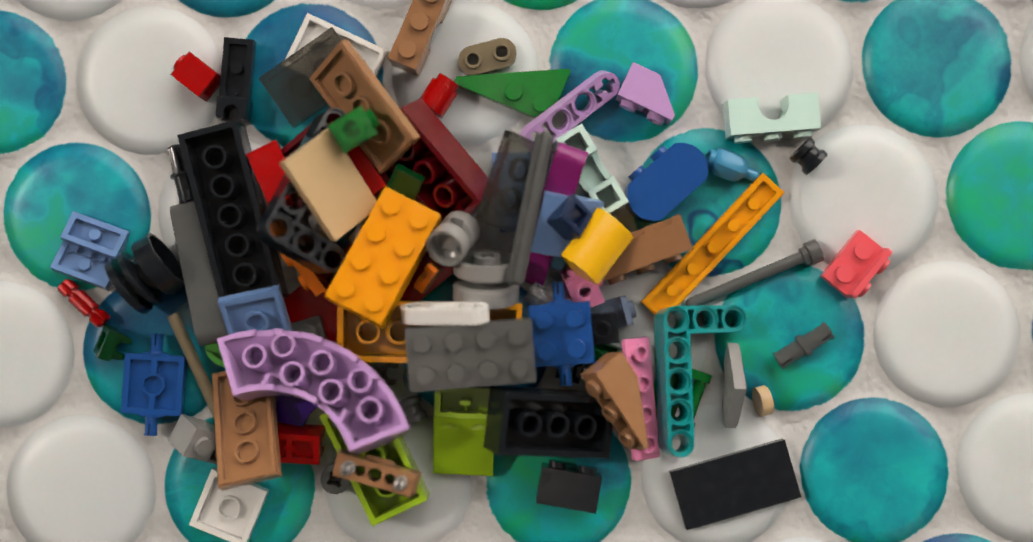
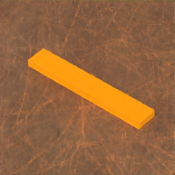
[641,173,785,318]

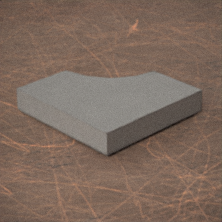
[722,343,747,428]

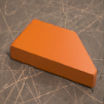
[413,263,443,293]

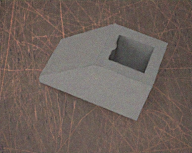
[168,414,217,465]

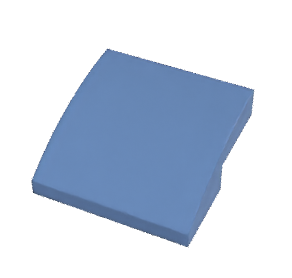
[531,190,604,258]
[50,211,130,291]

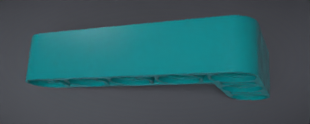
[654,305,747,458]

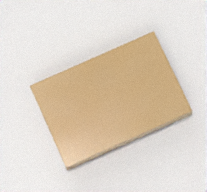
[279,128,377,242]

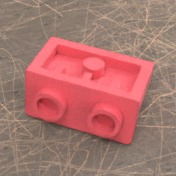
[820,230,893,298]

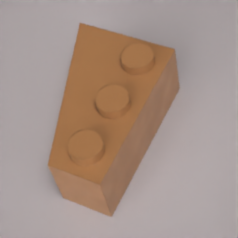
[602,214,693,285]

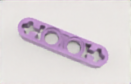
[520,70,620,151]

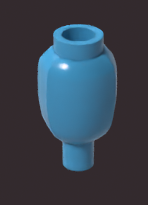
[705,147,758,182]

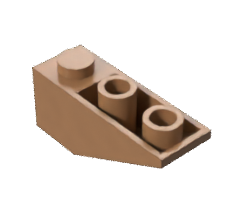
[580,351,649,450]

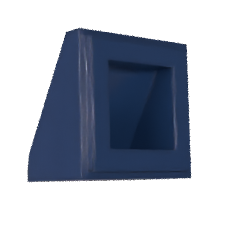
[547,194,593,240]

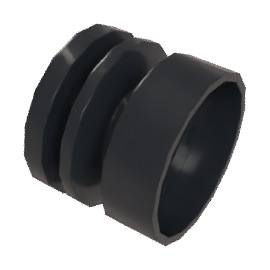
[105,233,185,314]

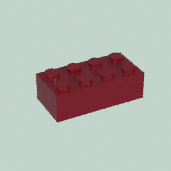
[390,98,499,221]

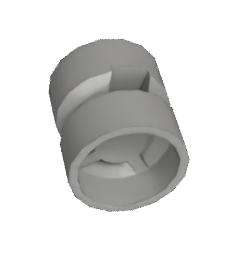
[426,211,480,267]

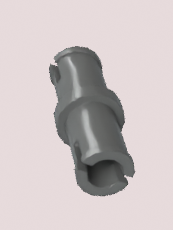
[772,322,834,369]

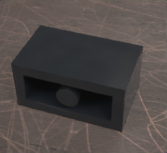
[536,459,602,514]

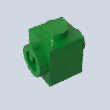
[328,106,380,153]

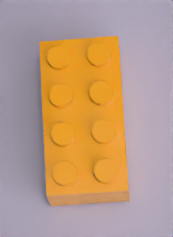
[324,186,442,330]

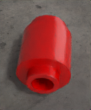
[419,73,459,118]

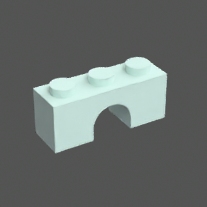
[722,92,821,144]
[554,123,629,214]

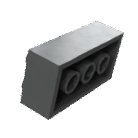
[405,317,536,392]

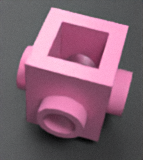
[559,265,605,308]

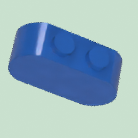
[624,143,708,223]

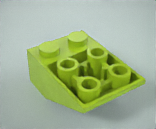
[433,386,494,476]

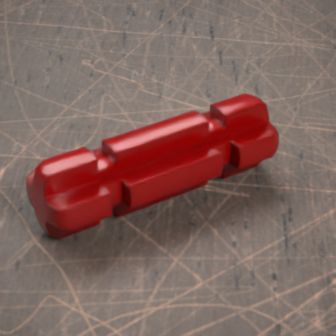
[57,279,110,328]

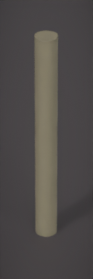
[167,312,214,418]

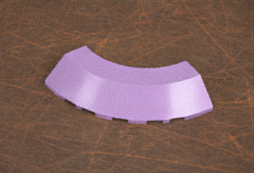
[217,328,410,455]

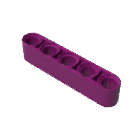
[524,142,588,288]

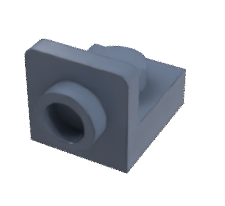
[591,295,637,328]

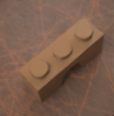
[388,0,452,77]

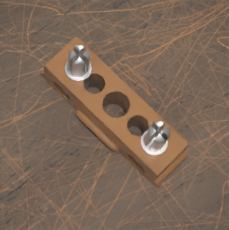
[332,449,422,497]

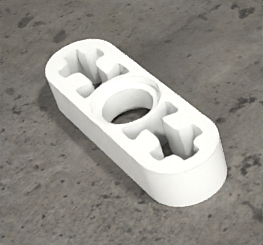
[400,302,490,325]

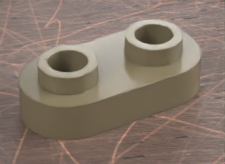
[458,38,517,76]

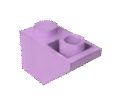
[615,62,675,126]

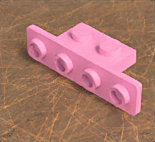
[613,337,660,461]

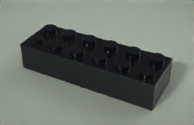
[177,120,289,298]

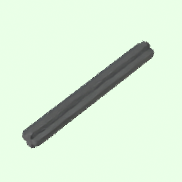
[506,132,553,285]

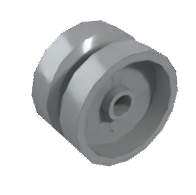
[453,249,519,309]

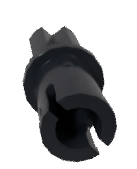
[167,144,194,204]

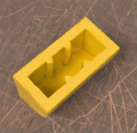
[561,207,634,286]

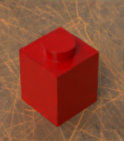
[170,51,221,102]

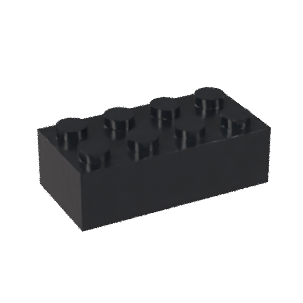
[483,386,613,458]

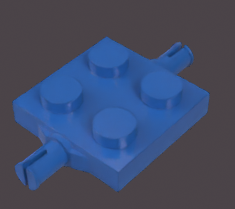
[528,281,595,386]
[121,333,188,436]

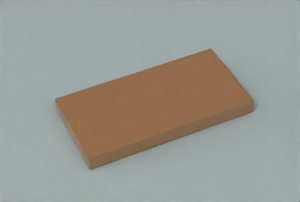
[309,39,421,175]
[212,371,282,490]

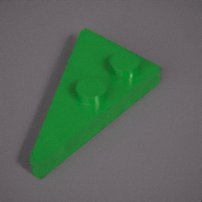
[454,69,571,119]

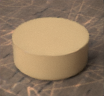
[752,385,774,417]

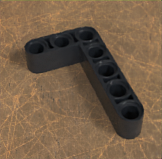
[256,108,346,275]

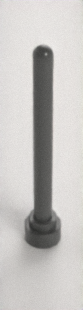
[686,239,824,306]

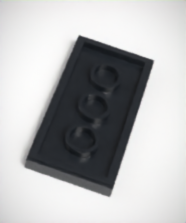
[669,438,801,530]

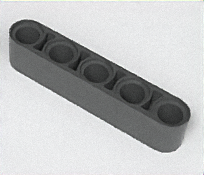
[170,200,228,347]

